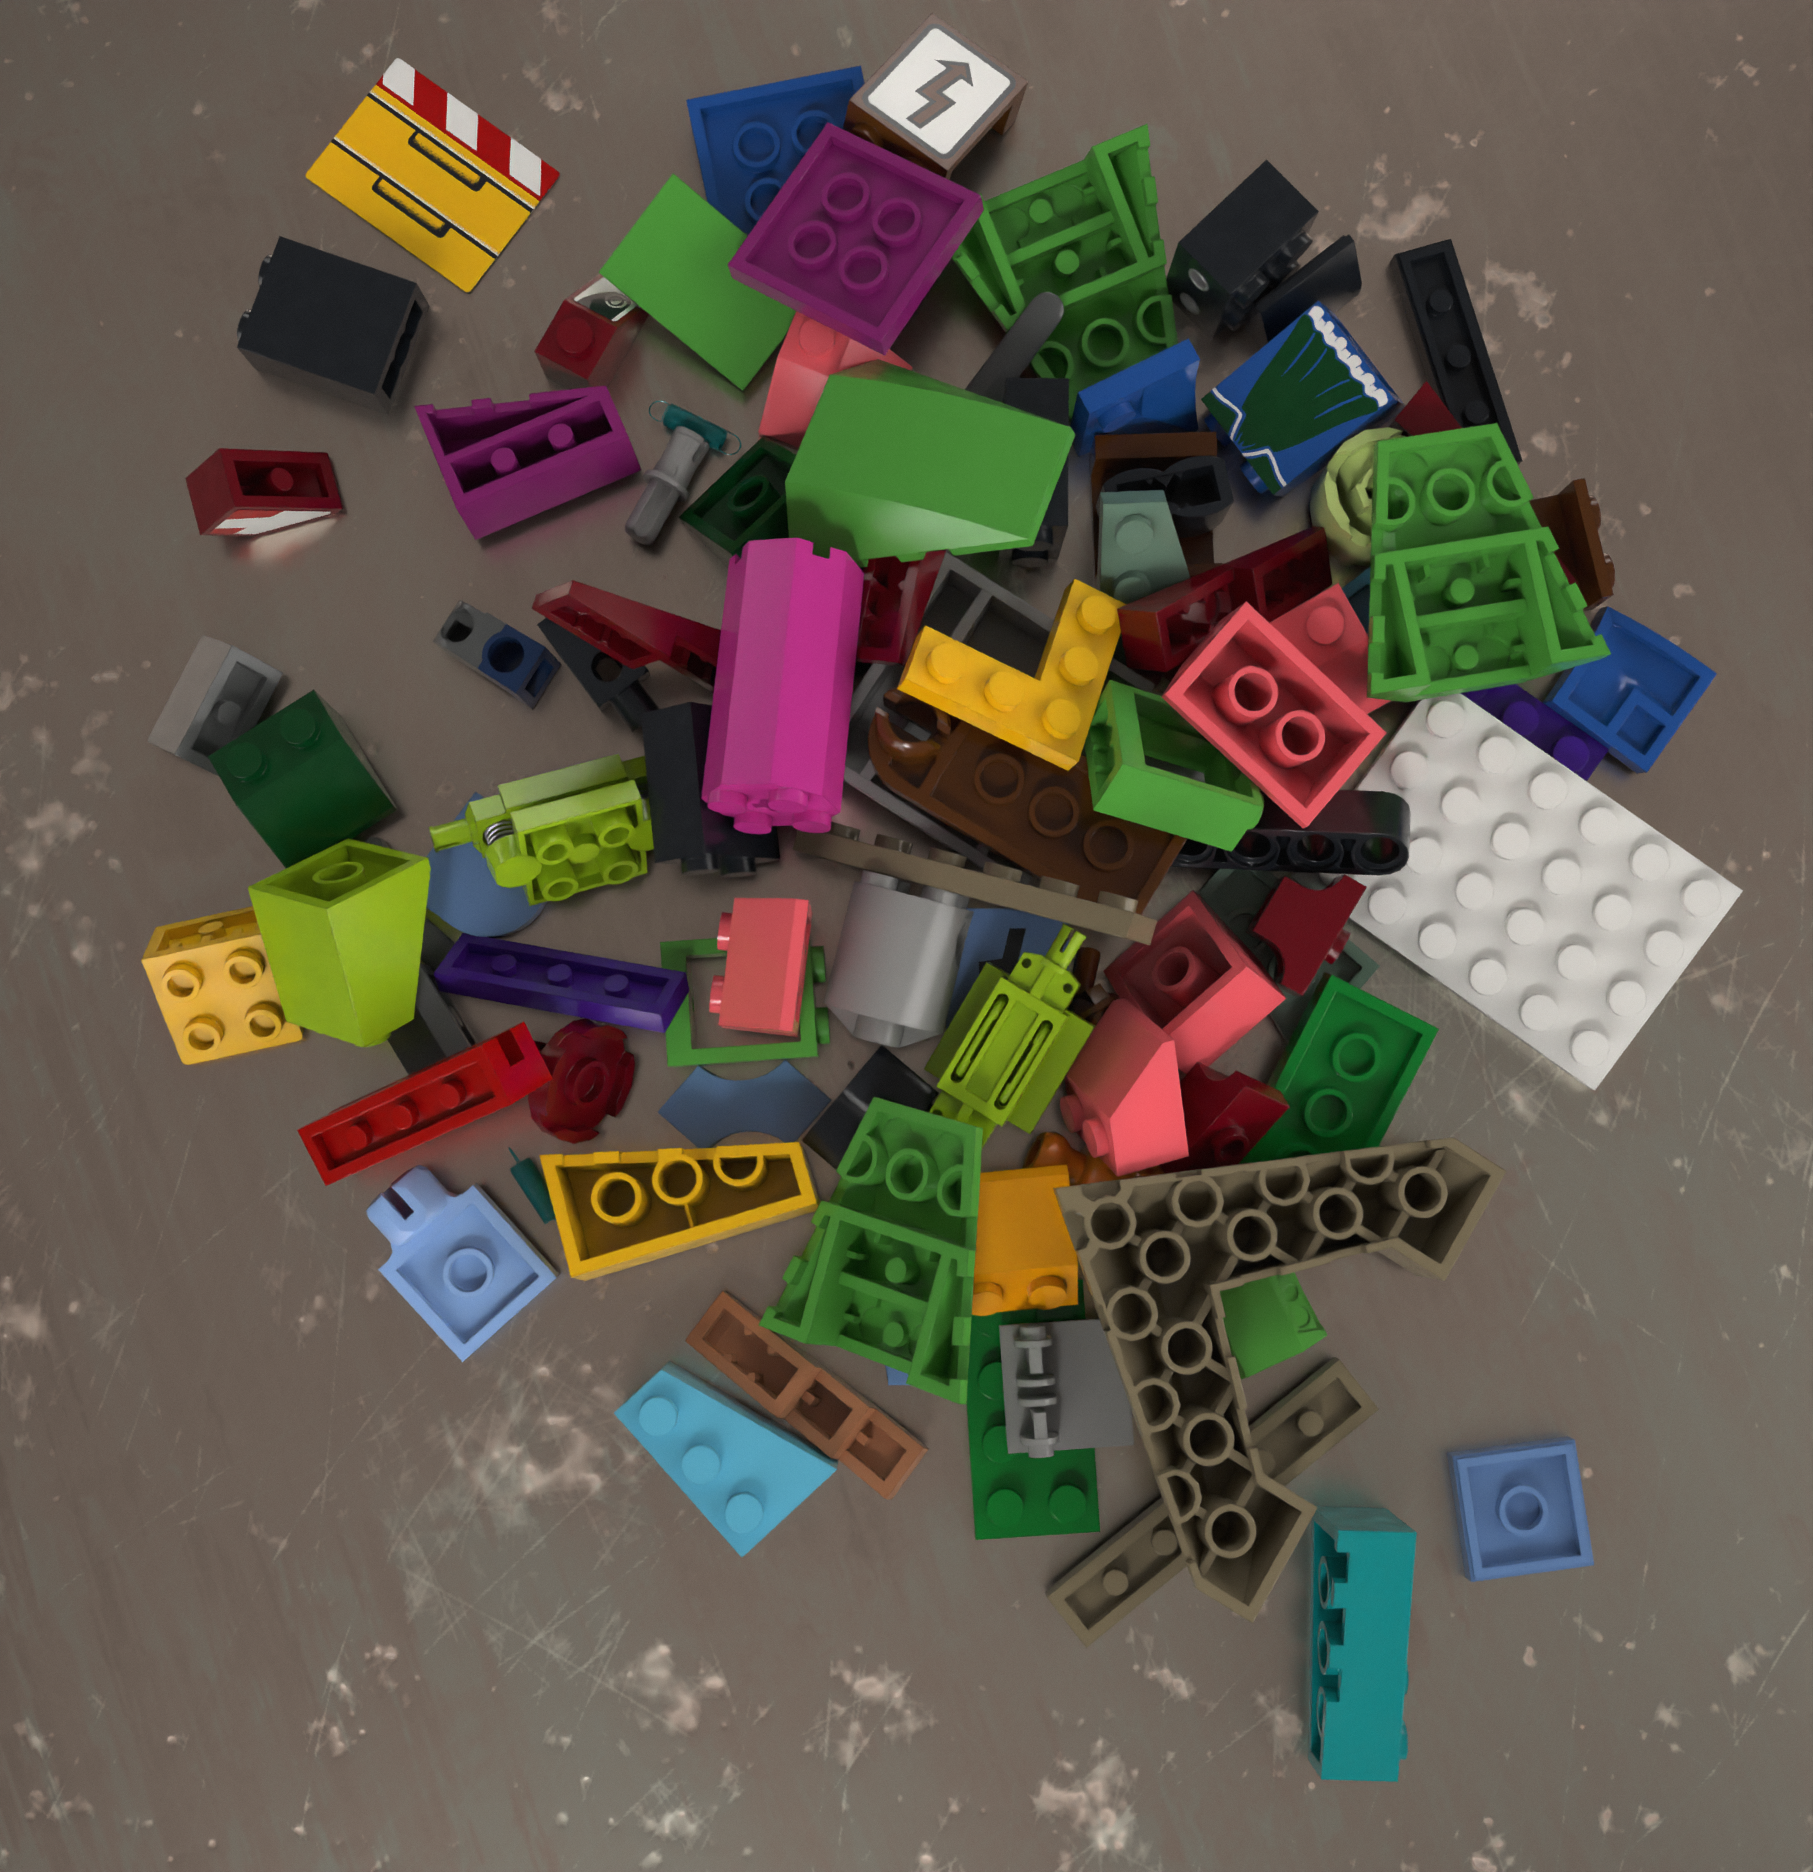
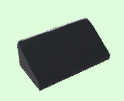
[1245,234,1362,348]

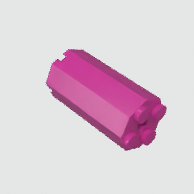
[701,537,864,834]

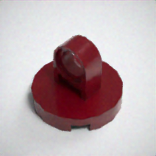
[528,1018,635,1144]

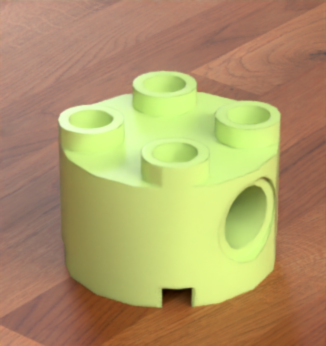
[1309,427,1406,567]

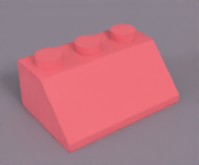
[1161,601,1387,828]

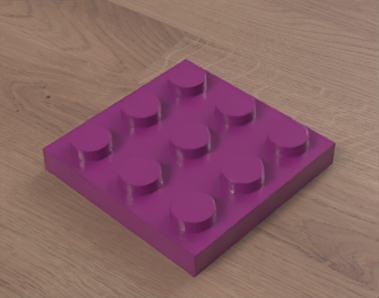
[728,122,984,356]

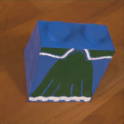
[1201,300,1405,497]

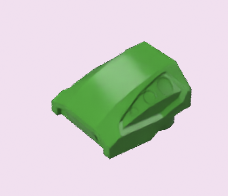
[1220,1272,1327,1379]

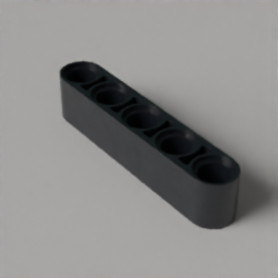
[1171,788,1411,876]

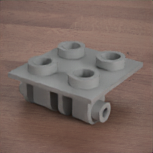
[999,1318,1134,1458]

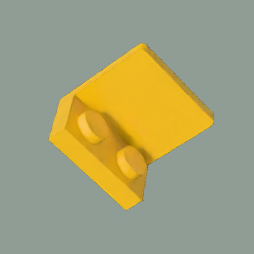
[141,906,304,1065]

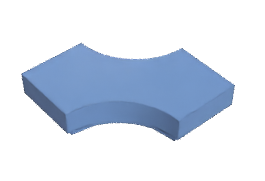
[658,1060,832,1148]

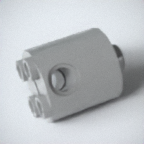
[823,870,974,1048]

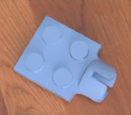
[366,1165,559,1362]

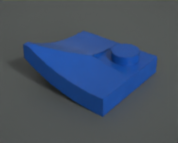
[1070,338,1200,457]
[1543,606,1717,774]

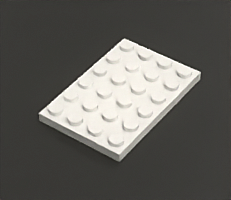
[1290,693,1743,1091]

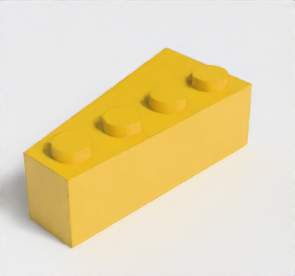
[539,1142,820,1281]

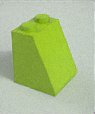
[248,838,431,1048]

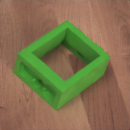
[1085,680,1264,852]
[660,934,830,1068]

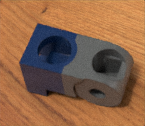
[433,600,561,709]

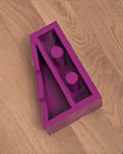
[414,385,641,540]

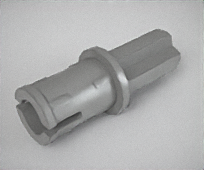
[625,426,710,545]

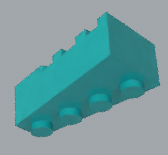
[1308,1506,1417,1782]

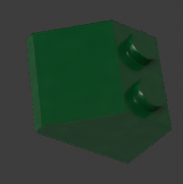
[678,436,796,568]
[208,689,398,868]

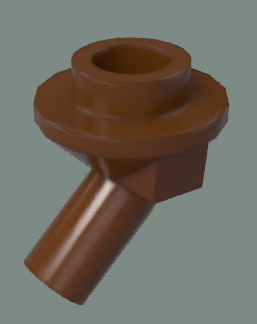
[1069,947,1120,1026]

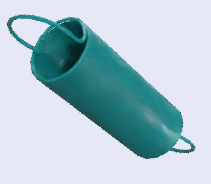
[649,400,741,455]
[508,1147,556,1224]

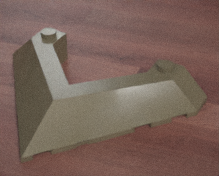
[1053,1137,1506,1623]

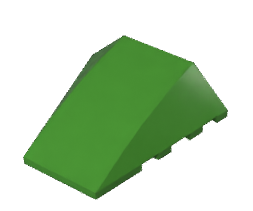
[952,124,1178,423]
[785,359,1076,567]
[1367,423,1611,702]
[759,1097,983,1405]

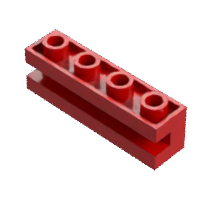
[297,1022,553,1186]

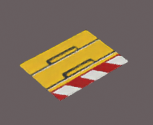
[305,58,560,293]

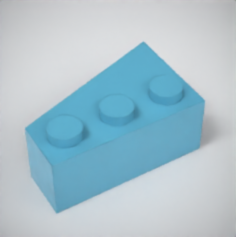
[614,1361,838,1557]

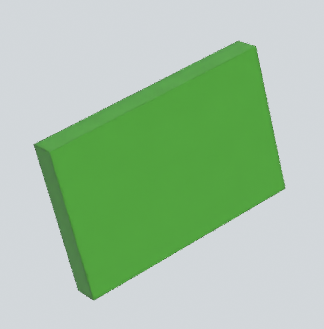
[599,173,796,391]

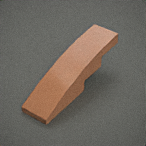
[685,1291,929,1500]

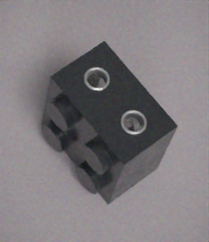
[1166,159,1319,341]

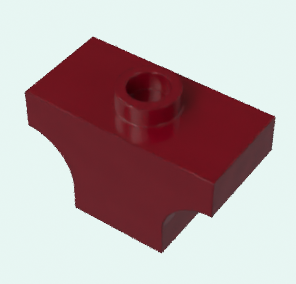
[1246,874,1367,996]
[1160,1062,1290,1174]

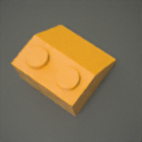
[972,1164,1078,1316]

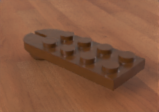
[868,685,1188,915]

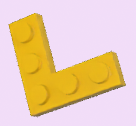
[897,579,1127,771]

